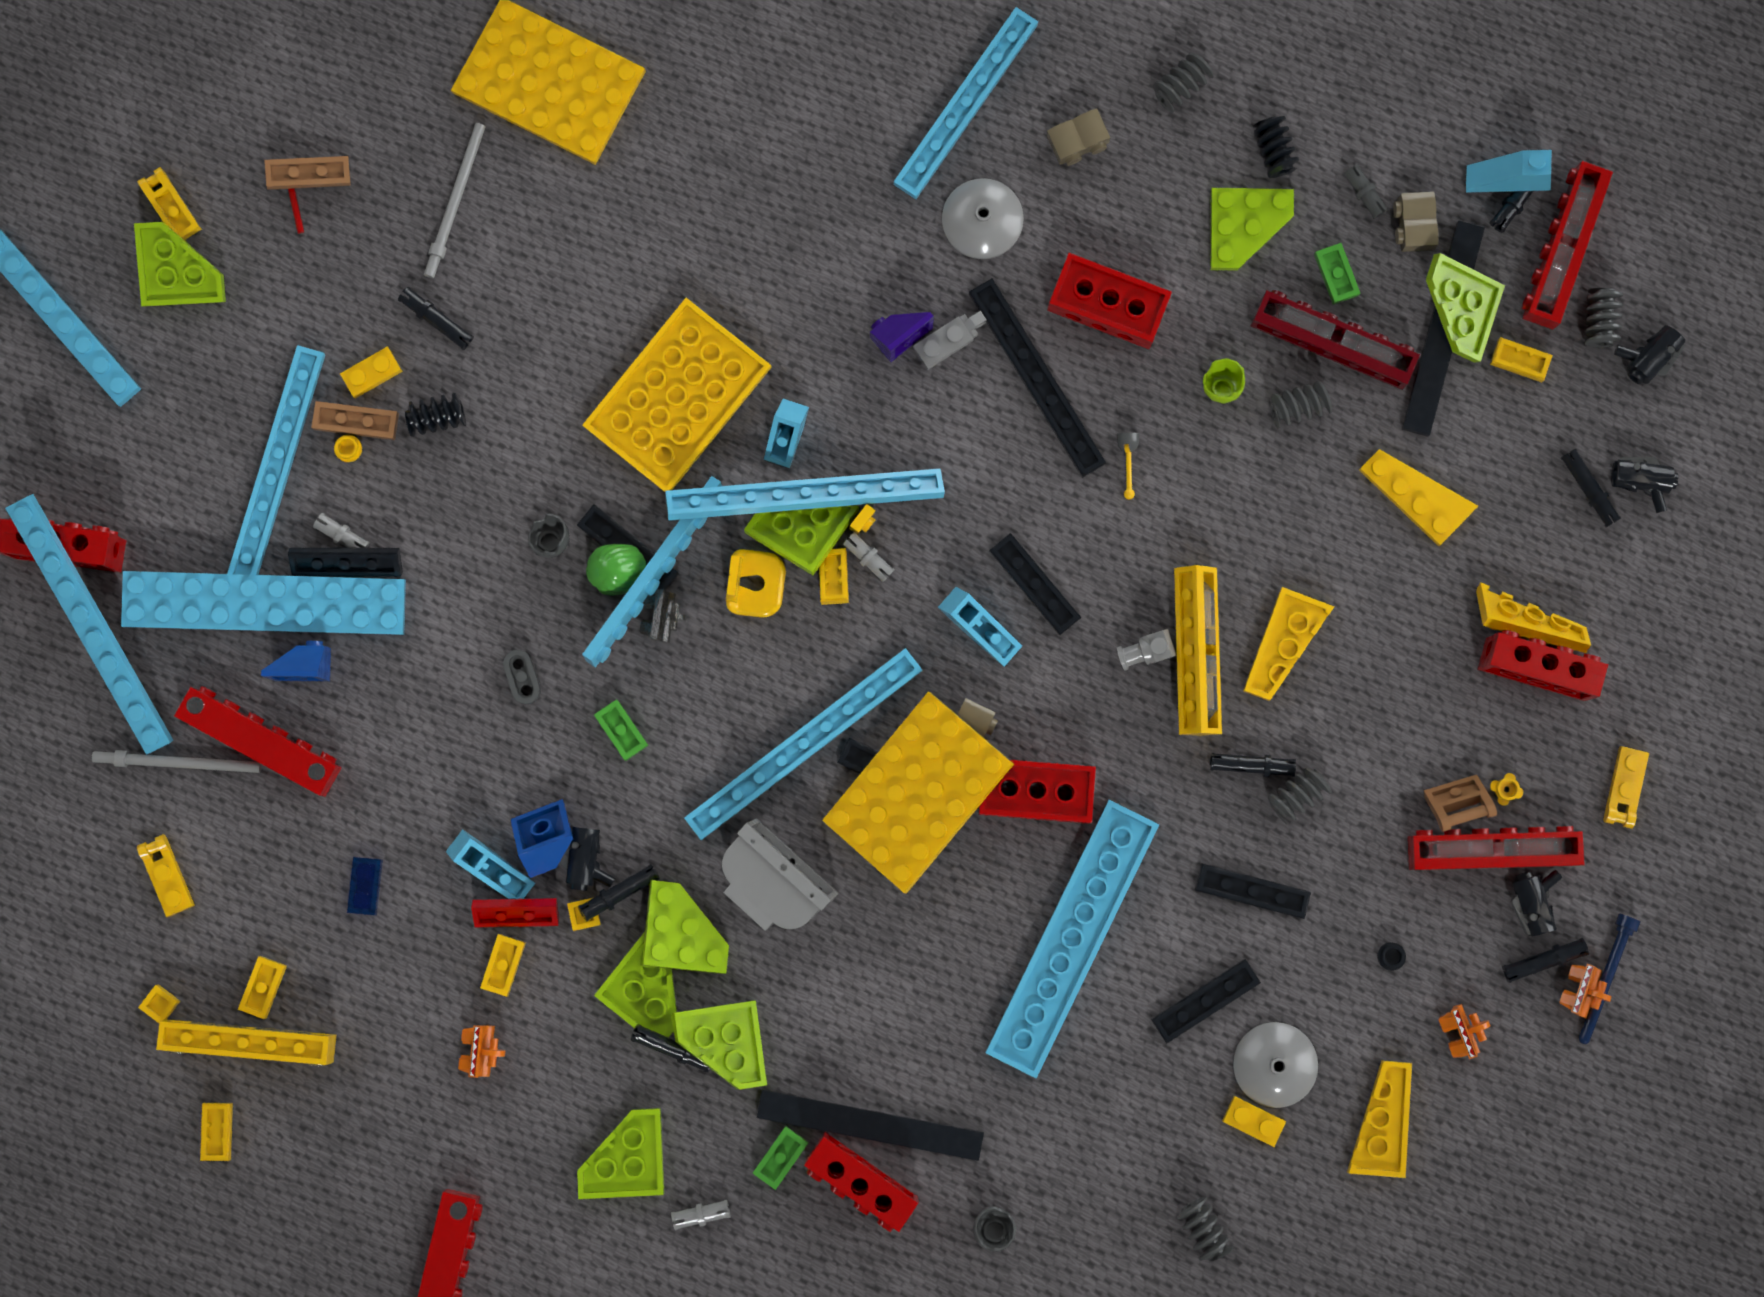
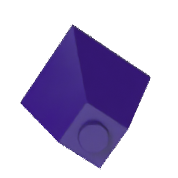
[870,312,934,362]

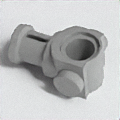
[1117,629,1177,671]

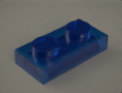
[347,857,383,915]

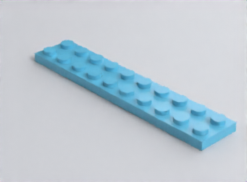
[121,571,406,635]
[985,800,1159,1078]

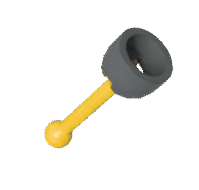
[1117,433,1139,500]

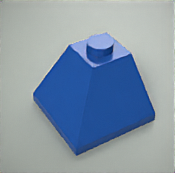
[261,641,331,681]
[511,799,573,878]

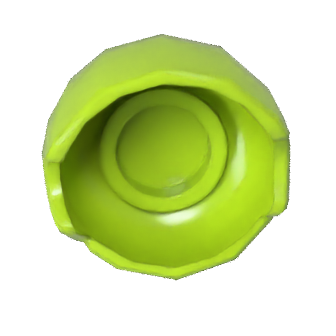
[1203,358,1245,404]

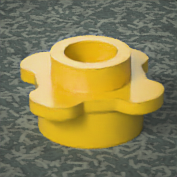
[1490,773,1523,806]

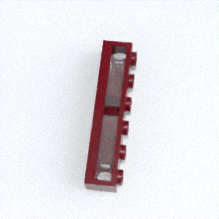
[1250,290,1420,390]

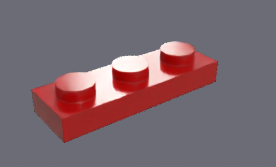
[471,898,559,928]

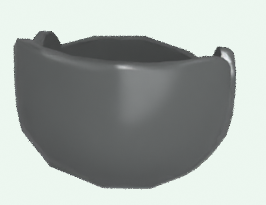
[528,513,570,558]
[972,1206,1016,1252]

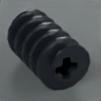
[1253,116,1299,178]
[405,392,466,437]

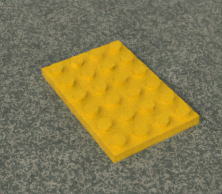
[451,0,646,165]
[582,298,772,492]
[822,692,1014,894]

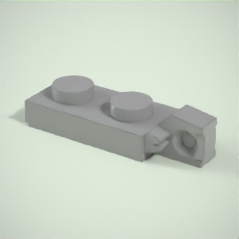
[913,311,986,370]

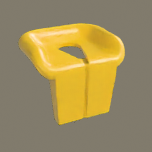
[726,549,786,618]

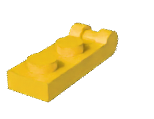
[137,167,202,240]
[1603,746,1649,829]
[137,834,195,917]

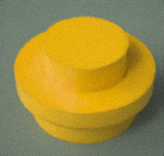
[334,435,362,462]

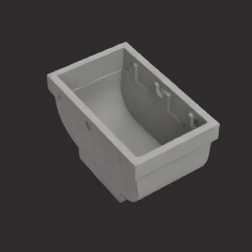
[722,818,839,931]

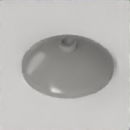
[942,179,1024,259]
[1233,1022,1318,1108]

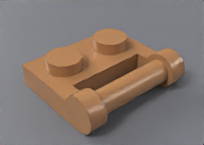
[1424,775,1497,832]

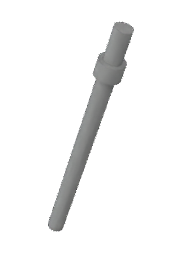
[424,123,486,279]
[92,750,262,773]

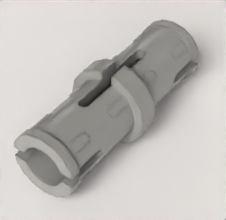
[313,513,370,548]
[843,532,895,583]
[671,1200,731,1230]

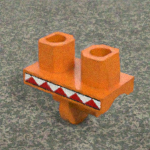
[1559,964,1612,1018]
[1439,1004,1490,1059]
[458,1025,505,1078]

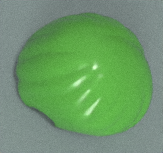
[586,544,647,595]

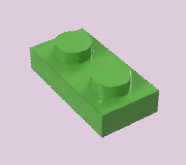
[1314,243,1360,305]
[594,699,649,761]
[752,1126,809,1190]

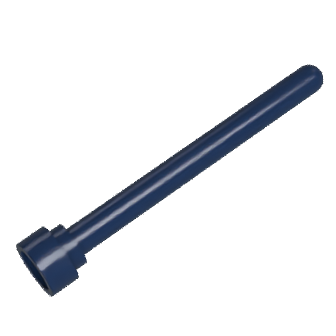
[1579,913,1641,1044]

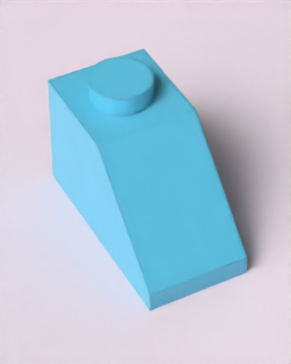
[764,399,809,468]

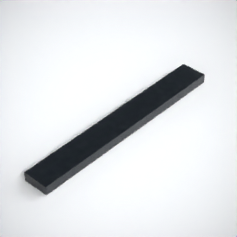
[1402,221,1485,437]
[969,278,1106,478]
[757,1089,984,1161]

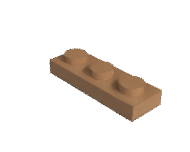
[265,156,351,190]
[311,401,399,440]

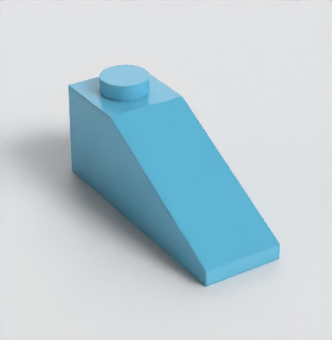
[1466,150,1552,192]
[938,587,1022,667]
[446,829,535,899]

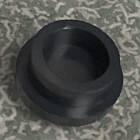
[1377,942,1406,971]

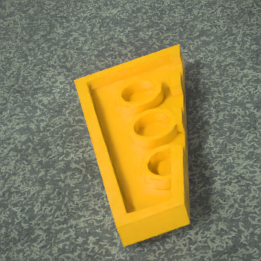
[1359,449,1478,546]
[1476,582,1591,653]
[1243,587,1334,701]
[1347,1060,1412,1178]

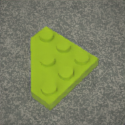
[1210,188,1294,271]
[134,222,226,307]
[1426,253,1505,363]
[744,505,859,576]
[641,880,729,974]
[594,932,677,1037]
[672,1000,767,1090]
[577,1108,664,1199]

